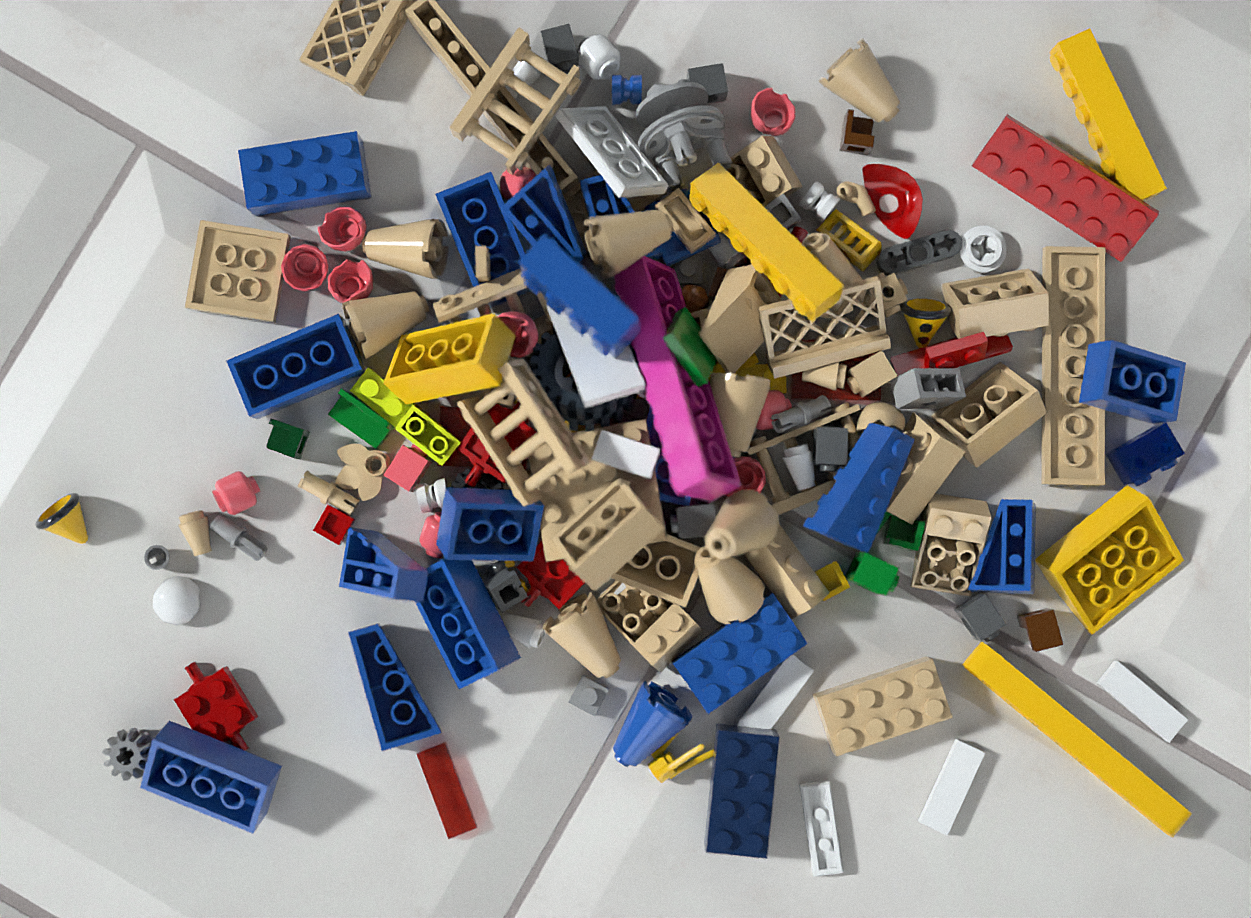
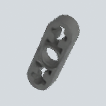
[876,230,962,276]

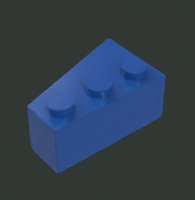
[500,164,587,264]
[968,499,1036,594]
[339,527,428,602]

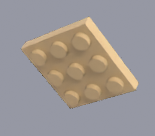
[185,220,291,323]

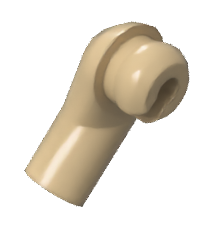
[836,181,876,217]

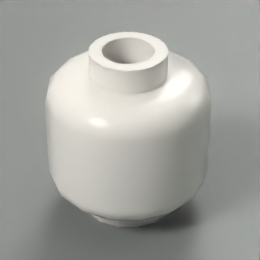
[577,34,620,80]

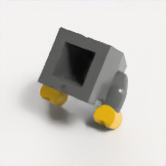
[482,561,528,613]

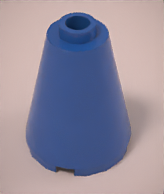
[613,681,692,767]

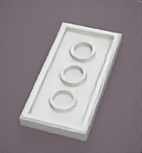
[556,106,669,198]
[547,305,645,408]

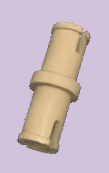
[298,470,360,516]

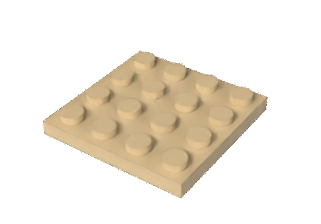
[529,419,667,562]

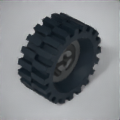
[530,326,638,432]

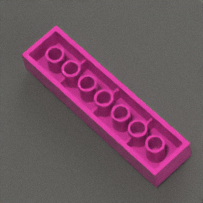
[614,256,741,501]

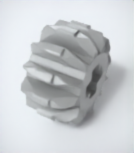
[102,728,152,781]

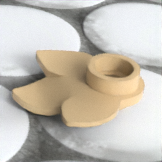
[335,444,391,501]

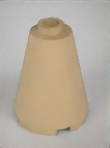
[819,38,900,123]
[584,210,673,279]
[362,219,448,279]
[802,233,867,318]
[342,291,429,359]
[710,373,770,457]
[706,490,779,558]
[695,546,765,624]
[543,592,621,678]

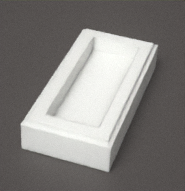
[592,430,661,479]

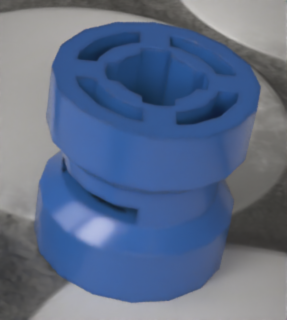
[612,75,642,105]

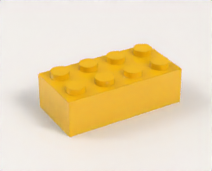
[383,314,516,404]

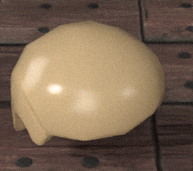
[856,402,906,433]

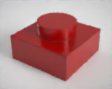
[313,504,356,545]

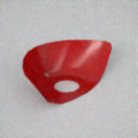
[862,164,923,239]

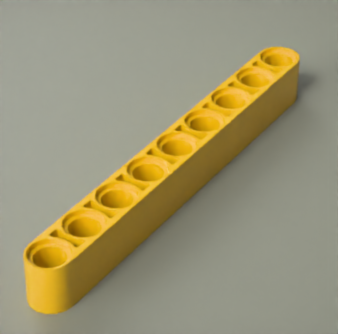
[962,641,1192,838]

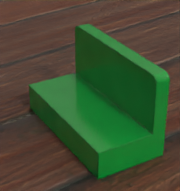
[328,388,394,450]

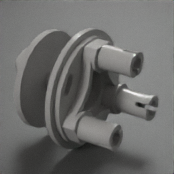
[636,79,732,192]

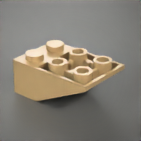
[720,136,803,234]
[699,265,783,374]
[911,493,992,596]
[597,580,703,673]

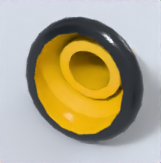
[900,298,951,348]
[35,493,88,544]

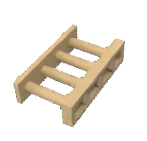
[449,27,581,175]
[433,268,553,357]
[457,359,590,507]
[745,402,860,515]

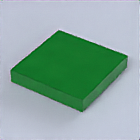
[663,306,717,387]

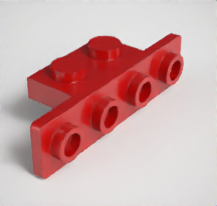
[890,331,1013,377]

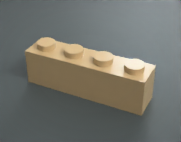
[744,524,829,619]

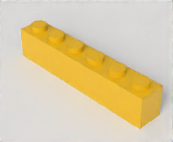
[1050,28,1167,201]
[690,162,844,322]

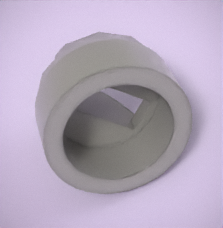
[144,545,170,570]

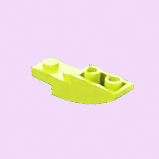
[350,367,461,466]

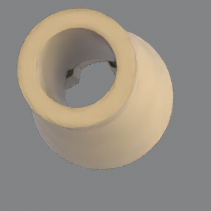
[802,362,847,391]
[178,510,212,556]

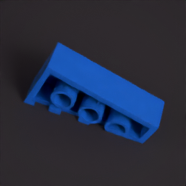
[803,422,915,553]
[348,623,442,751]

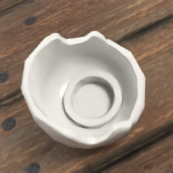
[153,576,200,625]

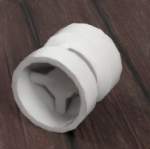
[799,181,840,223]
[415,478,449,514]

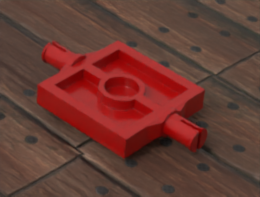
[457,400,538,487]
[516,540,585,609]
[174,661,259,751]

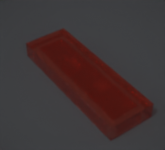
[416,741,478,839]

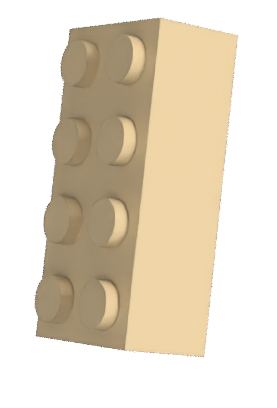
[813,656,953,756]

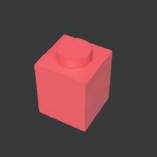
[383,444,432,492]

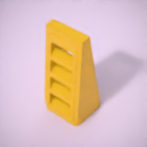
[817,209,882,272]

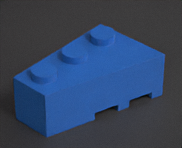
[580,175,663,271]

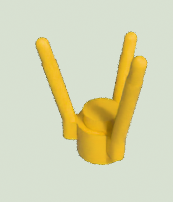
[648,732,714,783]

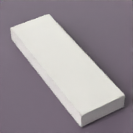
[736,655,814,729]
[1096,660,1188,743]
[918,739,985,836]
[799,780,844,877]

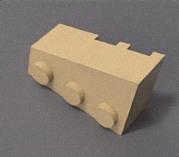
[886,412,966,525]

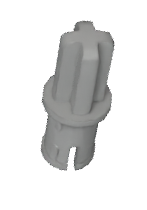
[209,513,268,561]

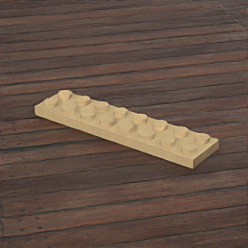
[1041,246,1105,486]

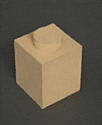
[846,350,897,397]

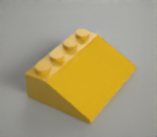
[1035,485,1184,635]

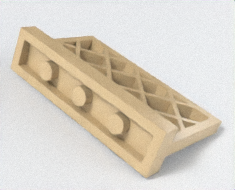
[299,0,417,96]
[759,276,891,379]

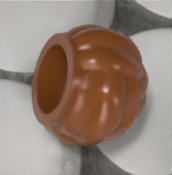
[681,285,709,313]

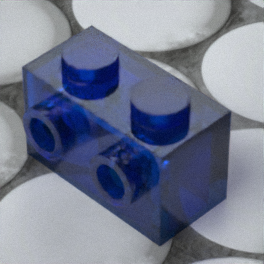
[1105,422,1185,487]

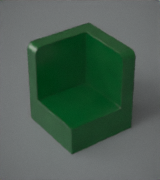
[266,418,310,460]

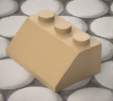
[942,268,1049,339]
[931,362,1047,468]
[552,477,664,591]
[610,534,701,607]

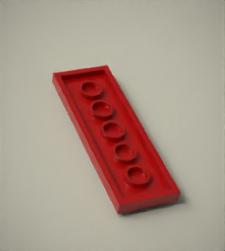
[972,114,1159,262]

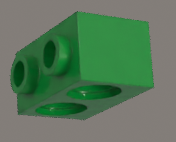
[845,552,900,596]

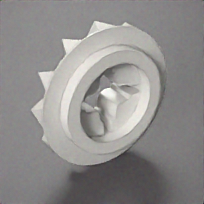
[959,226,1007,273]

